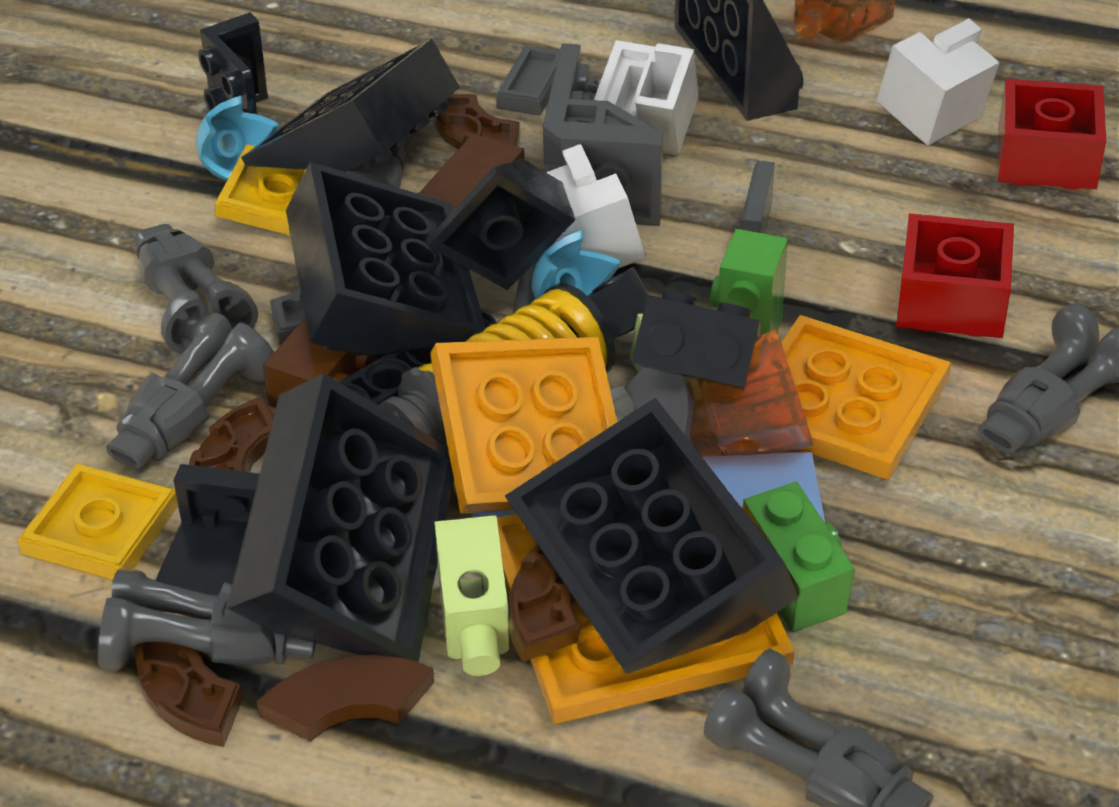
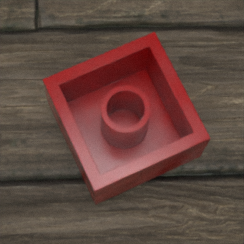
[998,78,1106,190]
[896,213,1014,338]

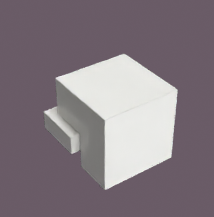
[877,19,1000,146]
[594,40,699,156]
[546,144,646,268]

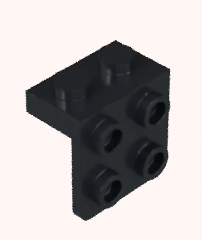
[198,12,268,115]
[631,290,761,390]
[156,464,260,595]

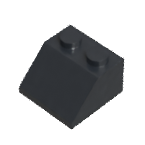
[426,159,576,291]

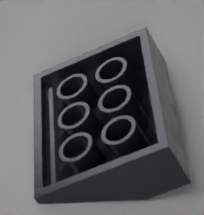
[674,0,804,121]
[241,38,460,172]
[286,162,486,356]
[227,373,454,662]
[505,398,799,674]

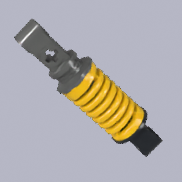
[379,267,649,446]

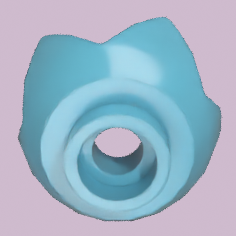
[196,96,279,181]
[532,230,621,299]

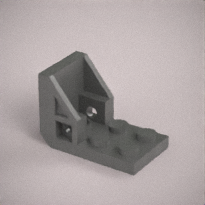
[543,44,663,226]

